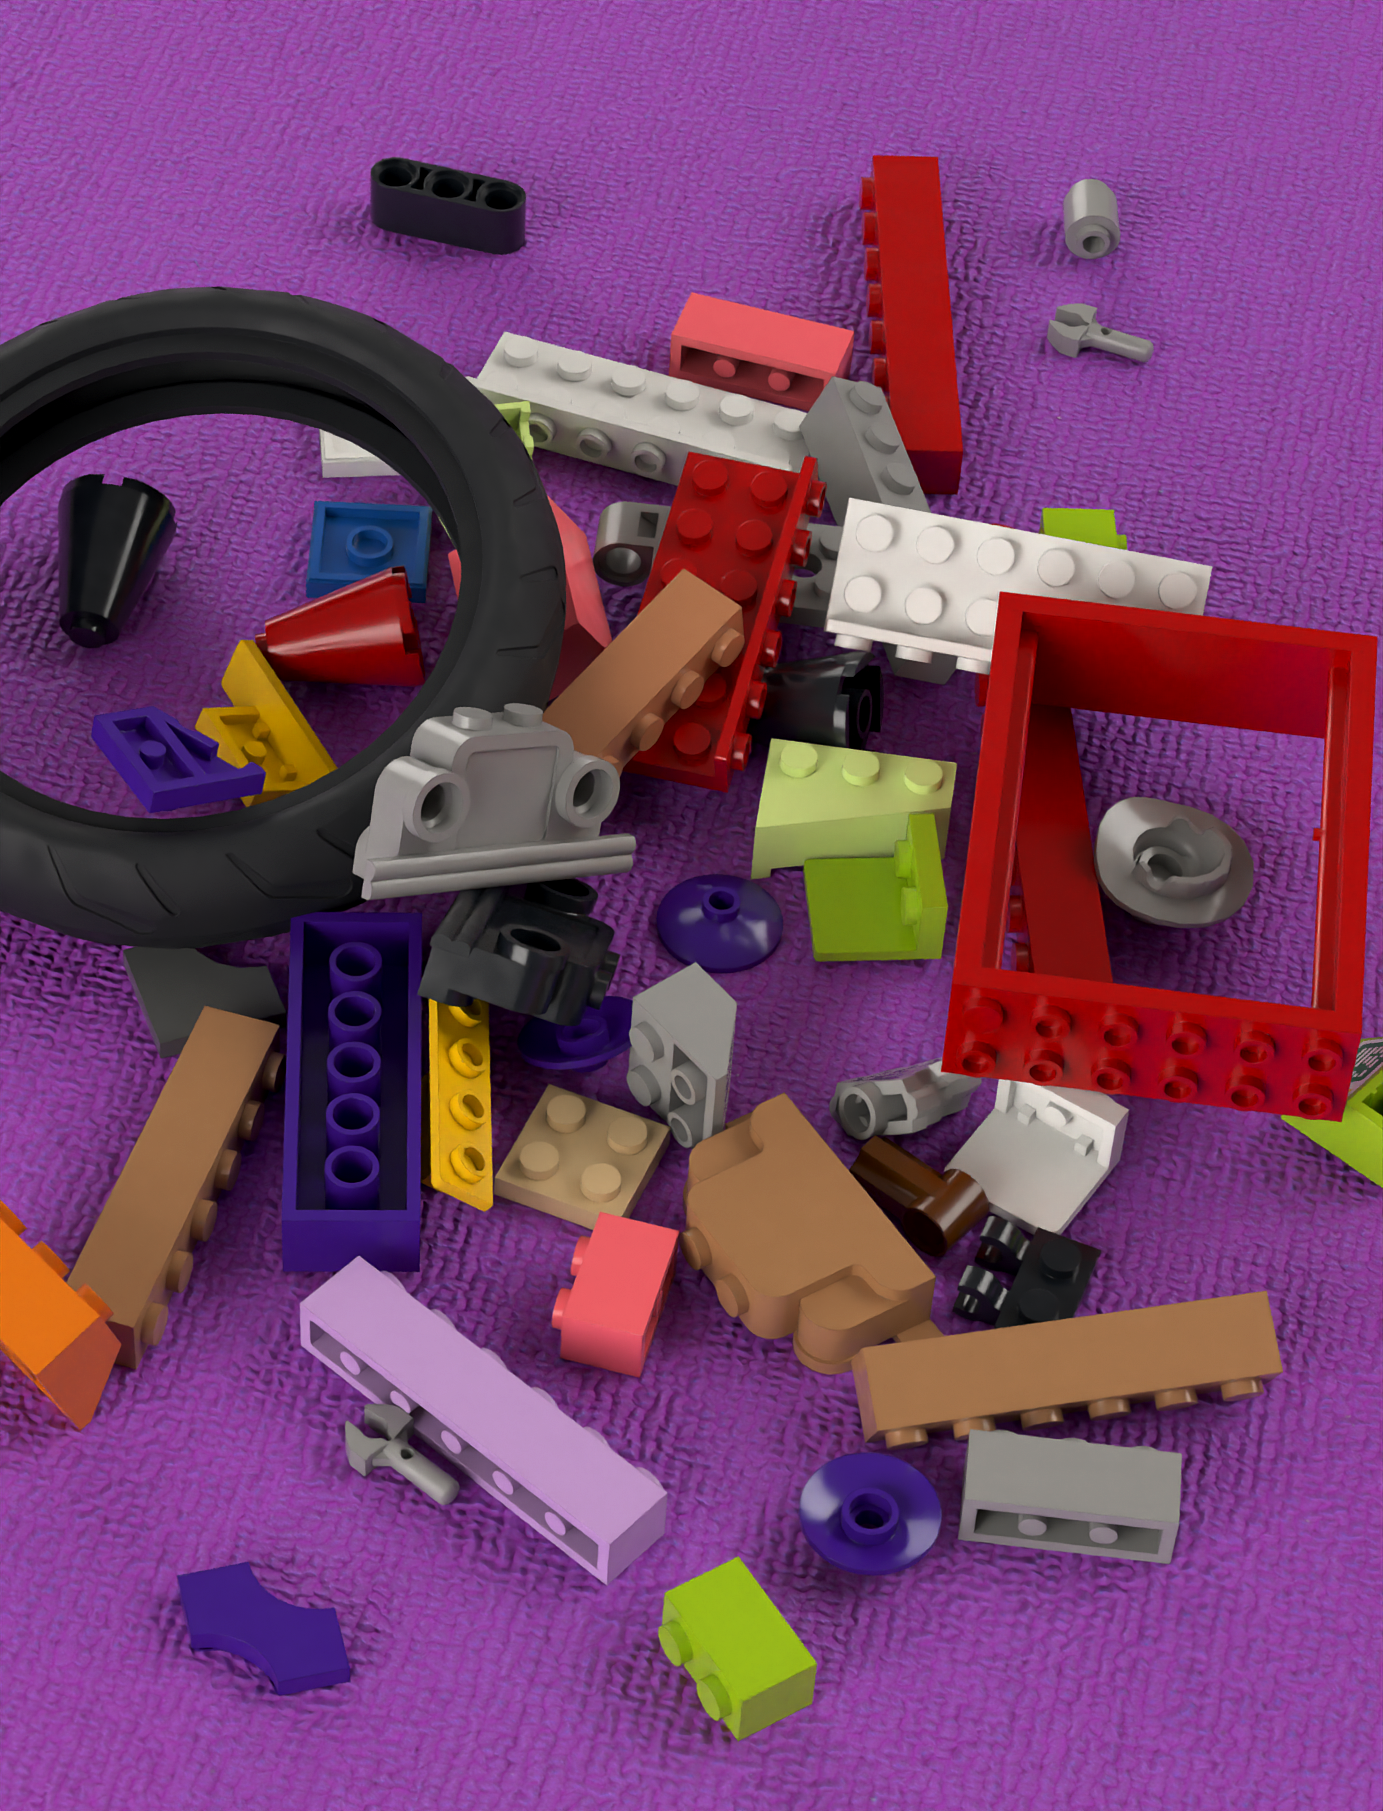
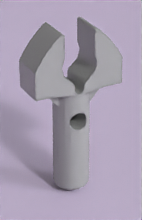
[1047,303,1154,362]
[345,1404,460,1505]

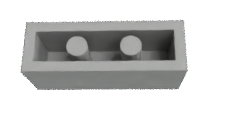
[958,1429,1182,1564]

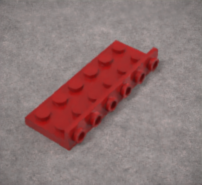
[622,452,827,793]

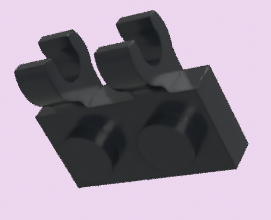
[952,1216,1101,1329]

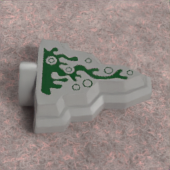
[829,1057,982,1140]

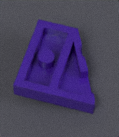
[91,706,266,813]

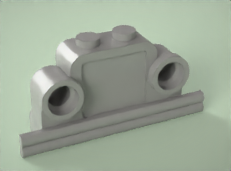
[352,703,636,900]

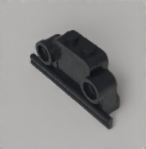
[417,878,621,1026]

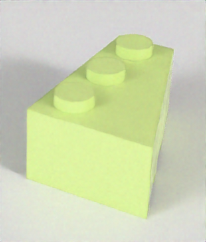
[751,738,957,879]

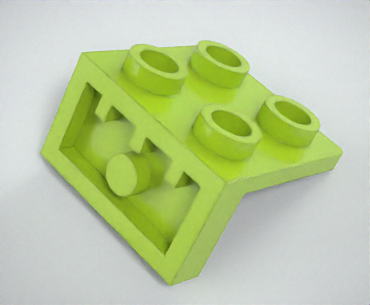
[803,813,948,962]

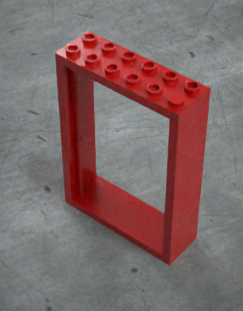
[941,591,1378,1122]

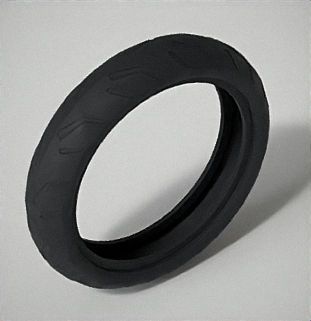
[0,286,566,949]

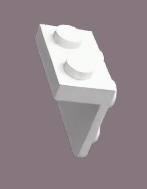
[944,1079,1129,1235]

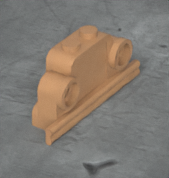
[679,1092,944,1375]

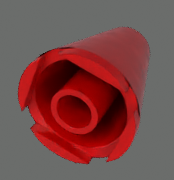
[255,565,426,687]

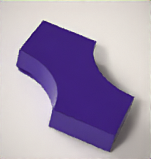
[177,1562,350,1696]

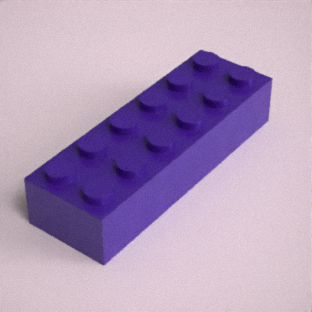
[281,912,422,1272]

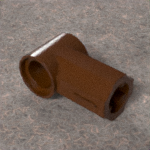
[849,1135,989,1257]

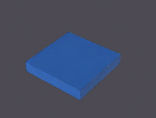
[306,501,433,603]

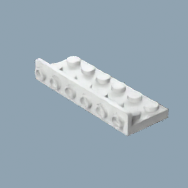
[465,332,811,486]
[823,498,1212,675]

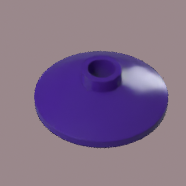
[656,874,783,974]
[517,996,633,1073]
[799,1452,942,1576]

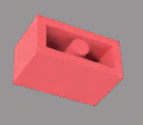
[551,1212,679,1378]

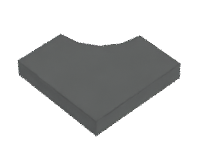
[123,947,286,1058]

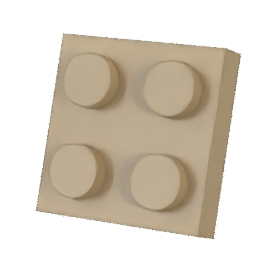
[494,1084,671,1230]

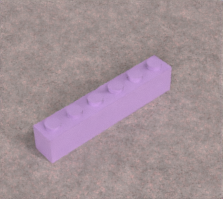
[300,1256,668,1585]

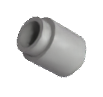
[1063,179,1120,259]

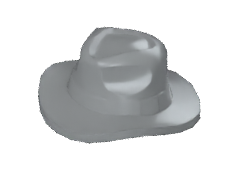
[1094,797,1254,928]

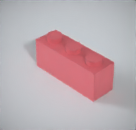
[669,292,855,411]

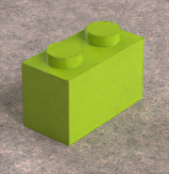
[658,1556,817,1741]

